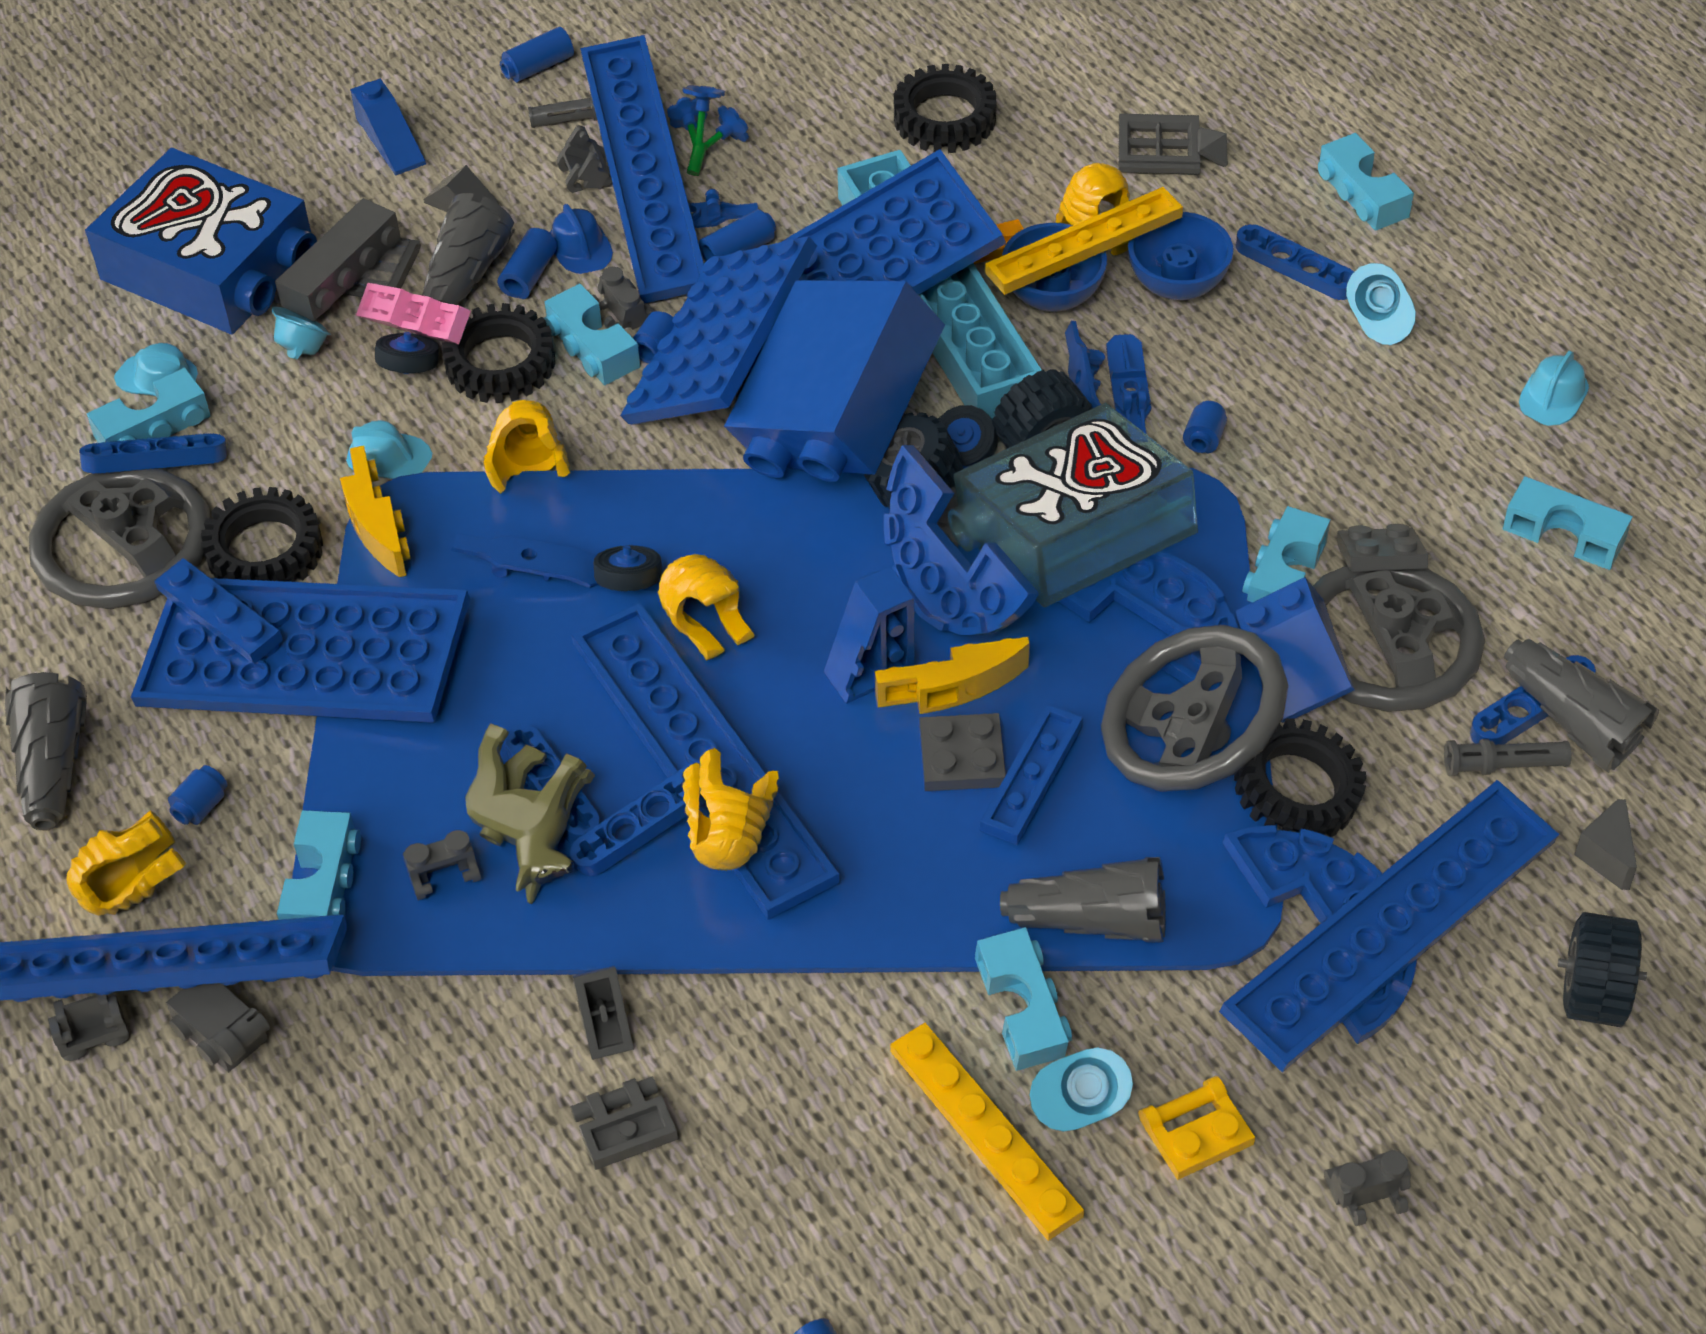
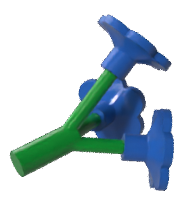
[667,85,749,176]

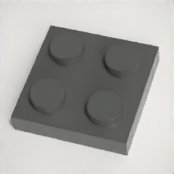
[1337,524,1428,572]
[919,713,1006,791]

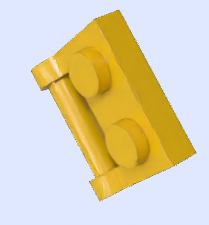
[1138,1076,1255,1180]

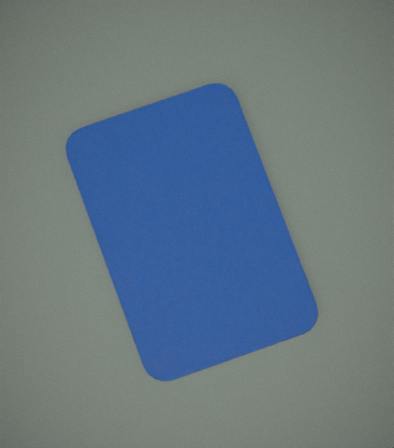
[292,464,1283,976]

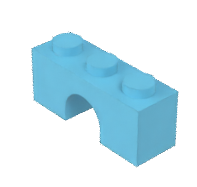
[1318,133,1414,231]
[544,284,640,386]
[86,368,211,443]
[1502,476,1633,570]
[1242,506,1331,602]
[277,810,361,920]
[975,927,1072,1071]

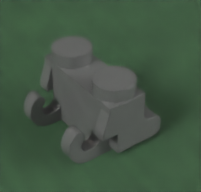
[557,125,612,193]
[592,267,654,330]
[403,830,481,900]
[48,994,129,1061]
[1324,1150,1411,1226]

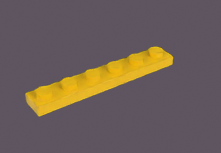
[985,187,1183,295]
[890,1023,1084,1241]

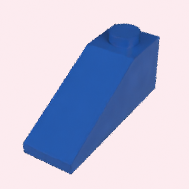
[350,78,426,176]

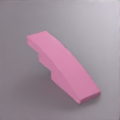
[356,283,471,344]

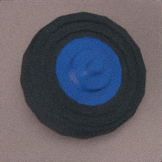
[375,332,439,374]
[938,405,998,467]
[593,545,662,591]

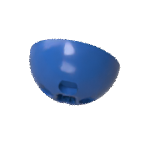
[1128,212,1233,300]
[1002,223,1107,312]

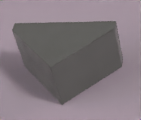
[424,165,499,212]
[1574,799,1637,890]
[573,966,634,1060]

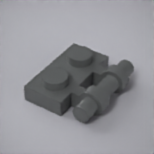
[570,1076,678,1170]

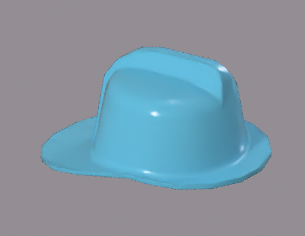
[1346,263,1416,345]
[272,307,331,360]
[114,343,198,396]
[1519,350,1589,426]
[346,420,432,479]
[1029,1047,1133,1132]

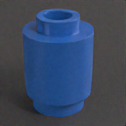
[633,311,674,363]
[1183,400,1227,454]
[168,765,228,825]

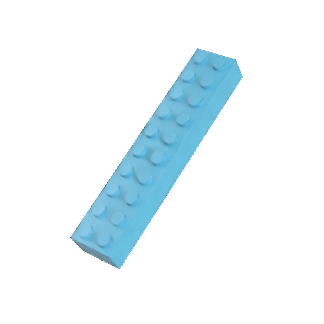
[837,150,1041,419]

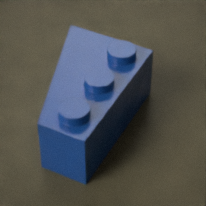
[824,566,915,704]

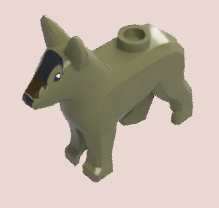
[465,723,595,904]

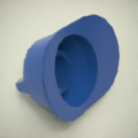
[550,204,613,274]

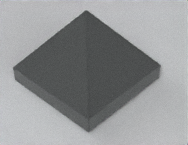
[1197,127,1228,167]

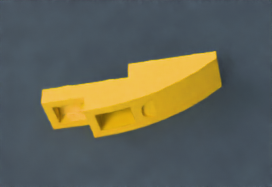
[340,446,411,577]
[875,637,1029,714]

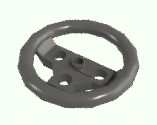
[28,468,210,609]
[1313,565,1485,712]
[1101,625,1289,792]

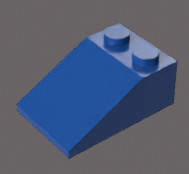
[1236,577,1355,723]

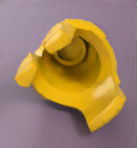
[1055,163,1130,255]
[483,400,570,494]
[658,554,755,661]
[682,748,779,871]
[67,810,186,916]

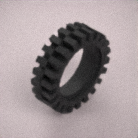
[894,64,996,153]
[442,303,555,403]
[201,487,323,582]
[1234,718,1367,837]

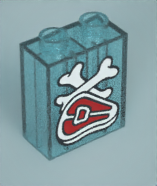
[948,403,1198,608]

